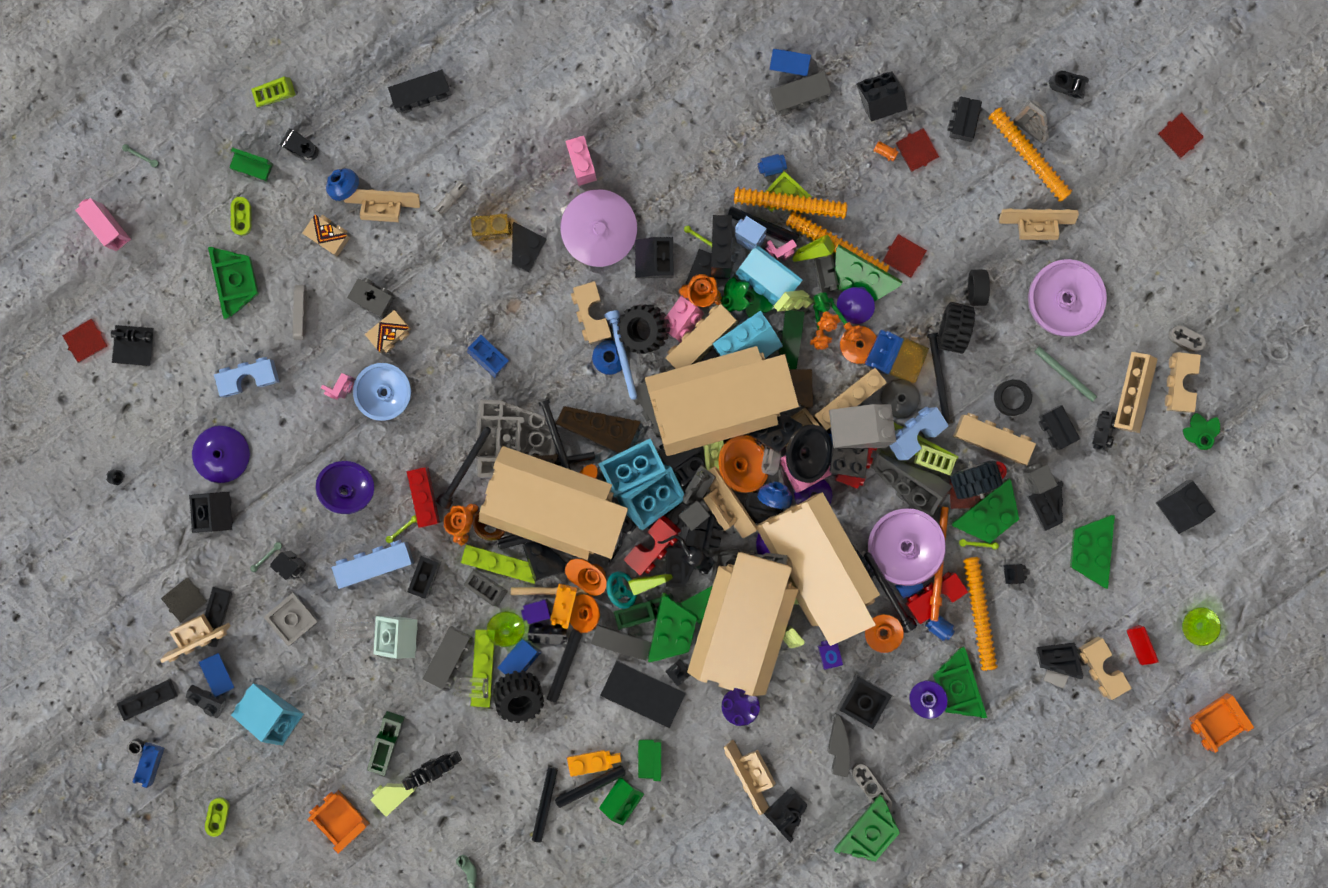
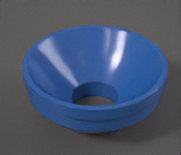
[326,168,359,201]
[592,340,627,375]
[757,481,793,509]

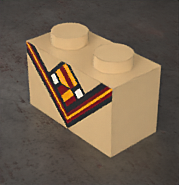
[302,215,350,257]
[365,310,412,353]

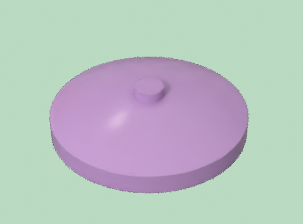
[560,189,637,267]
[1028,259,1107,337]
[868,509,946,586]

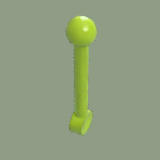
[684,226,712,249]
[386,515,417,543]
[959,539,999,550]

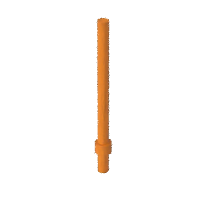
[930,507,949,621]

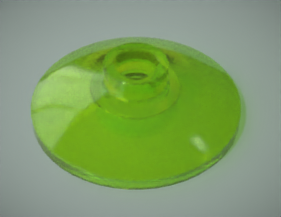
[1182,607,1221,646]
[486,611,525,647]

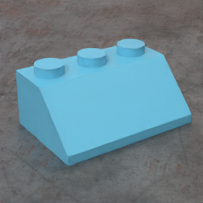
[736,245,802,306]
[712,311,783,358]
[599,439,667,498]
[616,464,684,530]

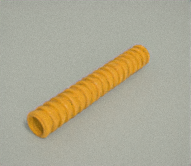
[988,107,1073,202]
[734,187,848,219]
[786,211,890,272]
[963,557,998,671]

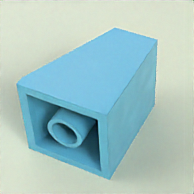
[231,683,304,746]

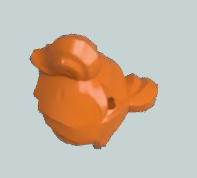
[678,274,722,307]
[444,504,479,546]

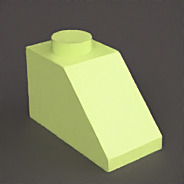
[371,783,416,816]

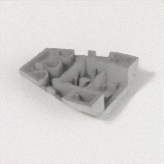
[476,399,556,477]

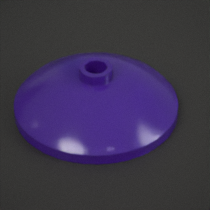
[192,426,250,483]
[315,461,374,514]

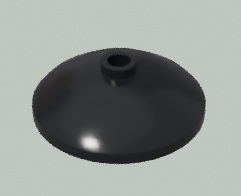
[786,424,832,483]

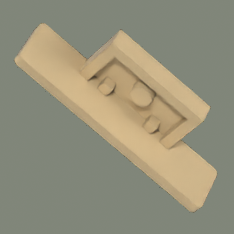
[344,189,421,222]
[999,208,1079,240]
[703,466,758,538]
[160,614,231,663]
[724,740,776,815]

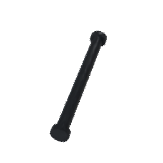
[927,333,953,424]
[538,399,571,470]

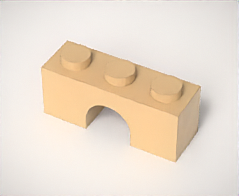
[571,281,612,344]
[1165,352,1201,413]
[1079,637,1132,700]

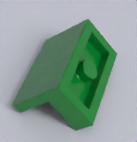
[229,147,273,181]
[638,739,661,781]
[599,778,644,826]

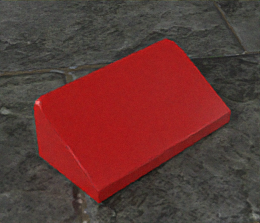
[1126,625,1159,665]

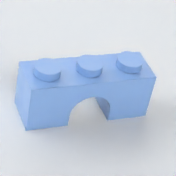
[735,216,766,251]
[214,357,280,398]
[890,407,949,460]

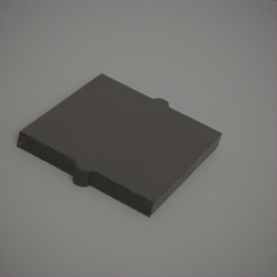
[161,577,208,623]

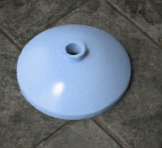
[353,363,411,421]

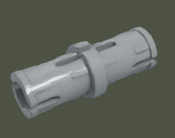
[434,180,468,217]

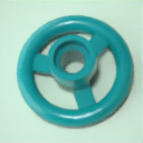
[606,571,637,609]

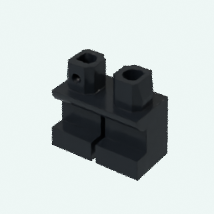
[685,513,723,549]

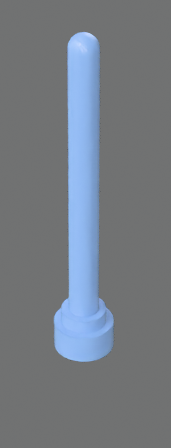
[604,310,637,400]

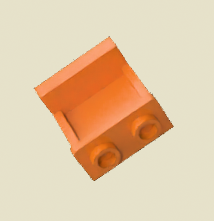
[1189,693,1254,753]
[307,790,370,854]

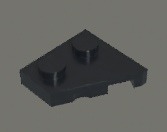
[744,491,783,524]

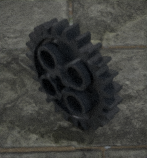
[401,751,462,790]

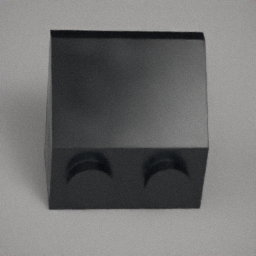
[1156,480,1216,534]
[189,492,233,533]

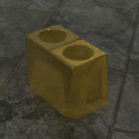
[471,213,512,241]
[887,337,929,383]

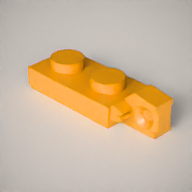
[567,750,621,777]

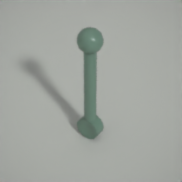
[122,144,159,168]
[250,542,282,572]

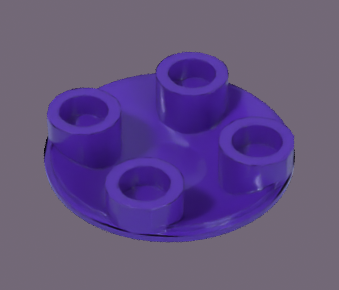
[837,287,875,324]
[722,688,760,726]

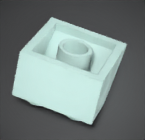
[373,616,418,659]

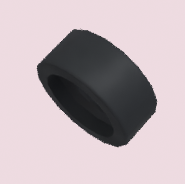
[968,269,990,306]
[994,379,1032,416]

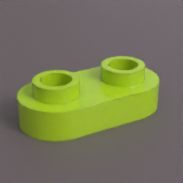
[231,197,252,236]
[205,797,230,837]

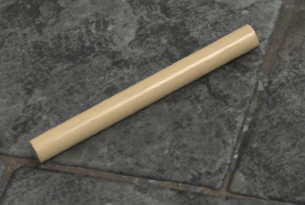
[511,587,588,595]

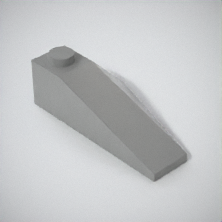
[1013,99,1049,144]

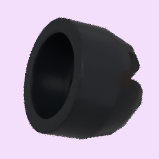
[106,469,124,485]
[127,738,145,755]

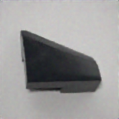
[764,787,807,843]

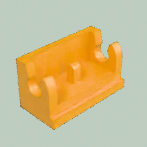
[550,583,577,629]

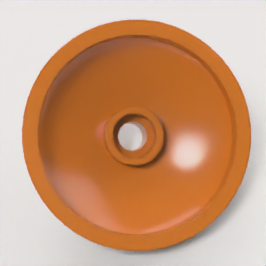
[719,435,768,493]

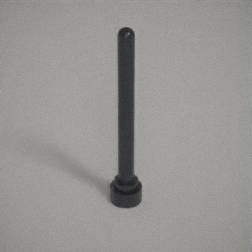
[436,427,491,509]
[864,552,917,633]

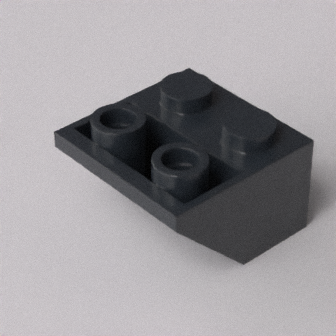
[856,71,908,122]
[635,237,674,278]

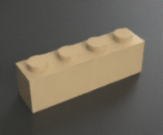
[666,304,740,369]
[1114,352,1157,433]
[813,368,887,430]
[953,413,1036,465]

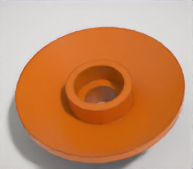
[840,326,877,364]
[570,594,600,633]
[865,614,904,653]

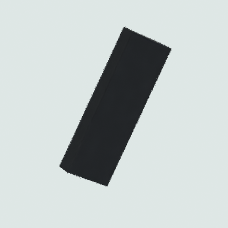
[205,587,232,647]
[116,679,178,721]

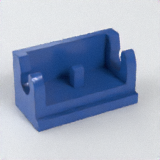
[769,49,811,76]
[864,330,905,374]
[467,335,509,378]
[498,638,542,674]
[199,653,235,697]
[132,742,165,788]

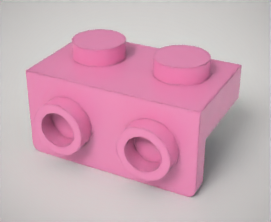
[765,240,797,261]
[665,296,704,343]
[321,373,355,400]

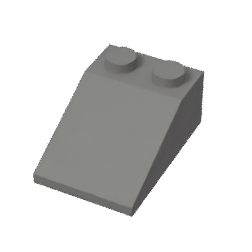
[829,404,896,448]

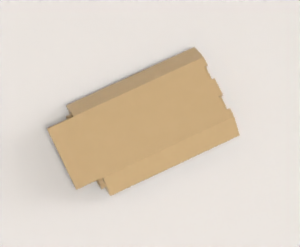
[645,346,799,456]
[479,446,628,560]
[756,492,880,646]
[687,552,798,696]

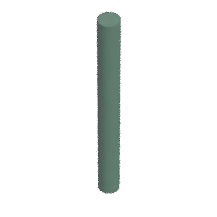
[1034,346,1097,402]

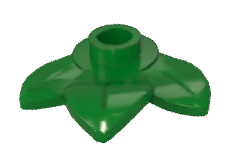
[721,277,750,312]
[745,287,774,318]
[1183,413,1220,450]

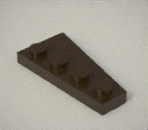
[555,406,641,454]

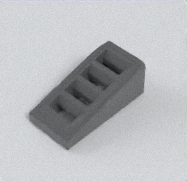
[464,569,508,607]

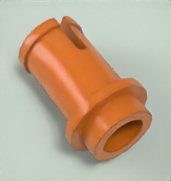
[873,140,899,162]

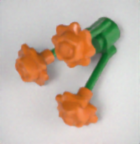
[810,292,863,350]

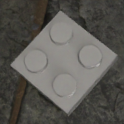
[263,592,319,647]

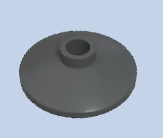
[881,379,919,418]

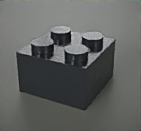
[837,674,892,729]

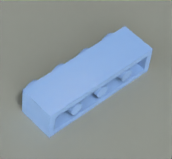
[331,540,414,589]

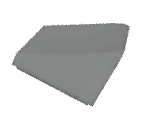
[766,467,790,486]
[1043,670,1069,688]

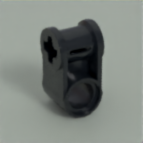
[1049,71,1089,99]
[279,128,319,161]
[673,457,704,487]

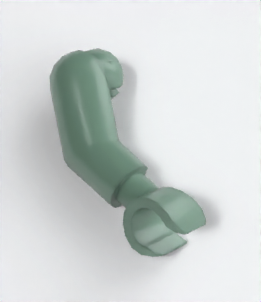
[456,855,478,888]

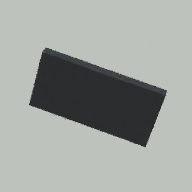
[600,660,686,728]

